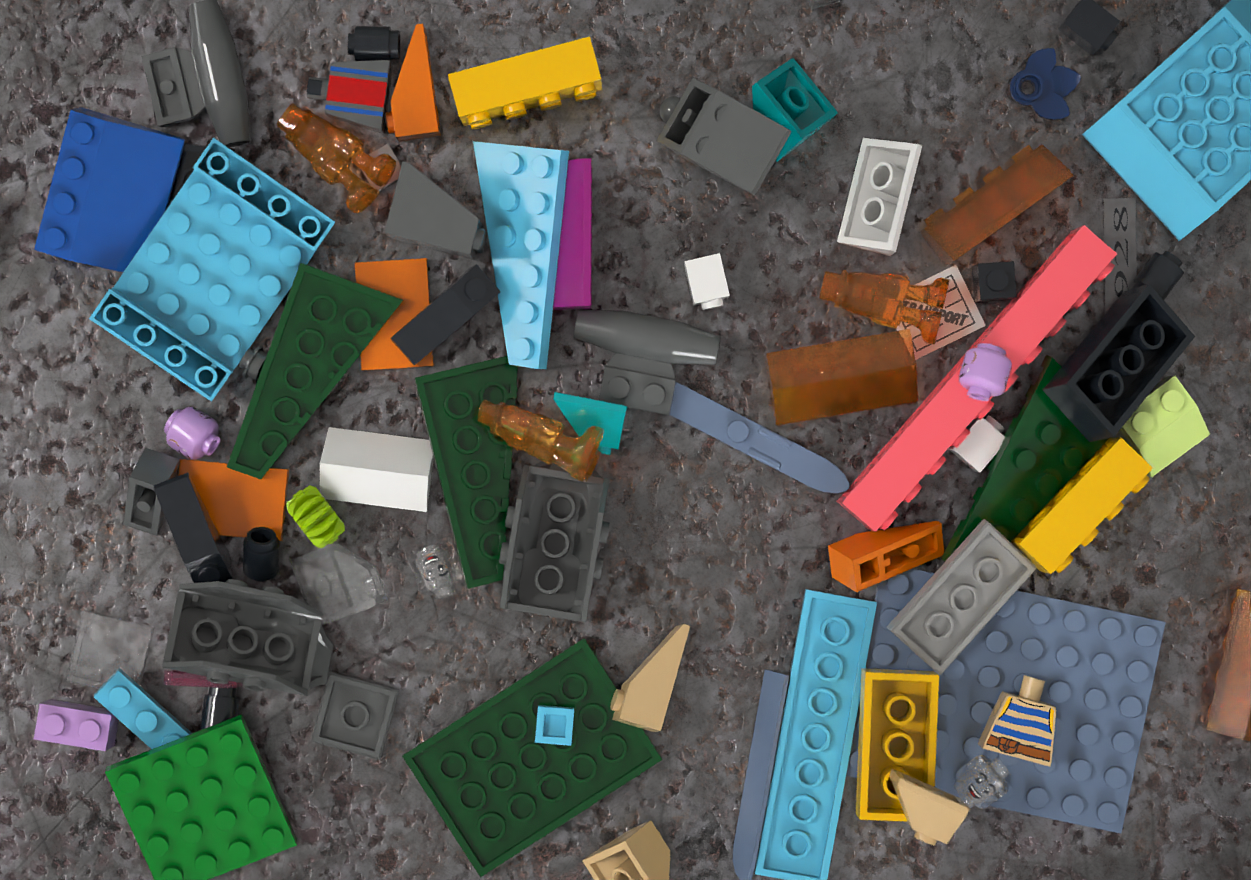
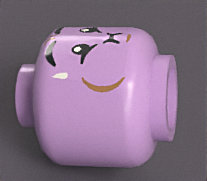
[959,343,1012,401]
[164,407,220,460]

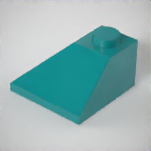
[752,58,838,162]
[553,392,627,455]

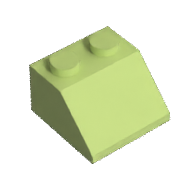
[1118,376,1210,477]

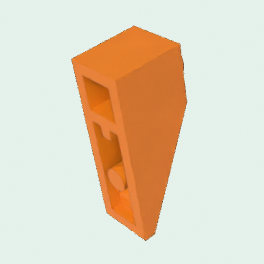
[386,23,441,142]
[828,521,944,592]

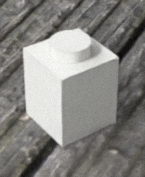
[684,253,730,310]
[948,415,1005,473]

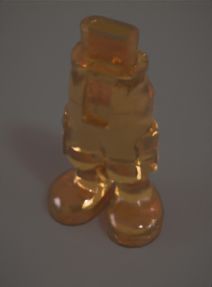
[277,103,396,214]
[819,270,949,345]
[478,400,604,483]

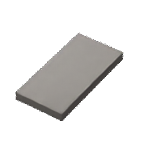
[887,519,1037,675]

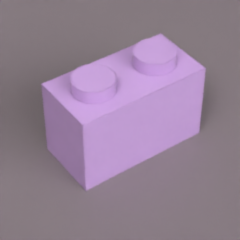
[34,699,119,751]

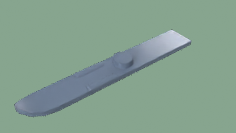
[670,382,850,494]
[733,669,789,880]

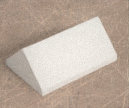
[837,138,922,256]
[320,427,434,512]

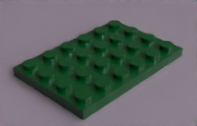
[402,638,663,878]

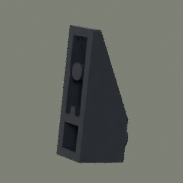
[390,264,501,365]
[154,473,233,583]

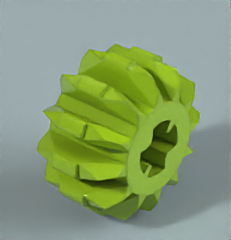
[286,485,345,549]

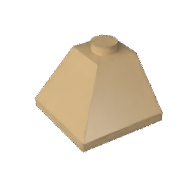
[889,769,970,846]
[582,820,670,880]

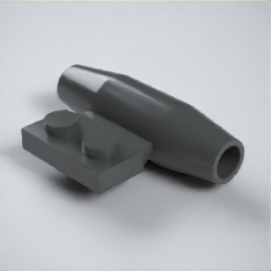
[141,0,250,148]
[574,309,721,415]

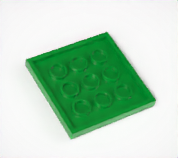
[105,715,297,880]

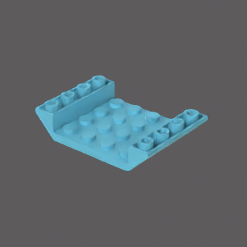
[1082,0,1251,241]
[89,138,335,402]

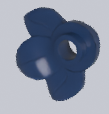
[1010,48,1081,120]

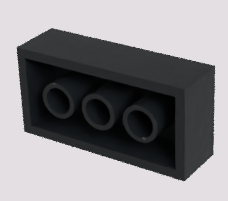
[1043,284,1195,442]

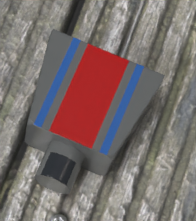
[307,60,393,134]

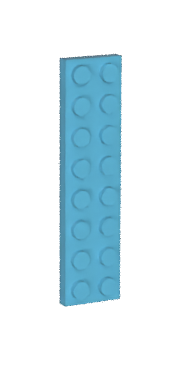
[754,589,877,880]

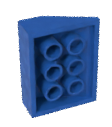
[34,107,186,272]

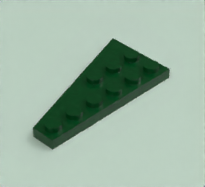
[227,263,403,479]
[941,355,1109,562]
[414,356,518,589]

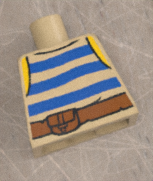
[978,675,1056,767]

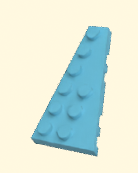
[473,141,569,369]

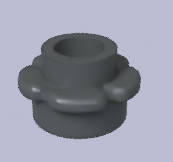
[240,346,267,381]

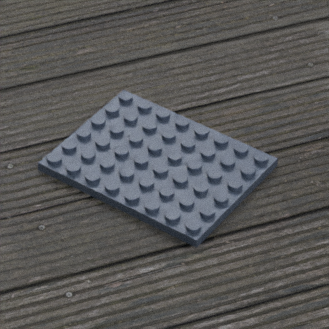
[846,568,1166,834]

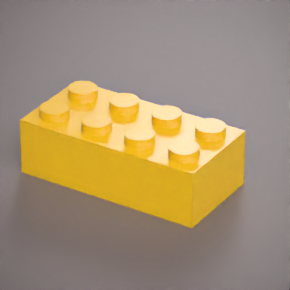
[448,36,602,129]
[1010,437,1153,574]
[856,668,939,822]

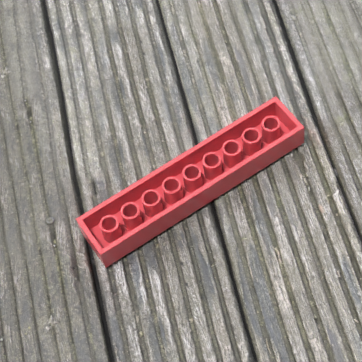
[836,225,1117,532]

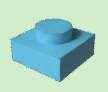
[535,705,575,746]

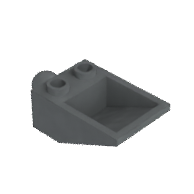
[657,78,792,195]

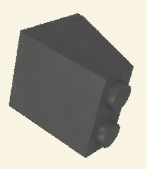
[384,162,488,260]

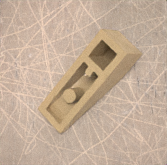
[610,624,690,732]

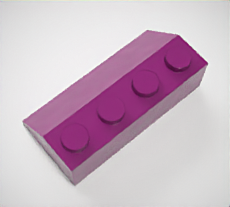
[553,158,592,310]

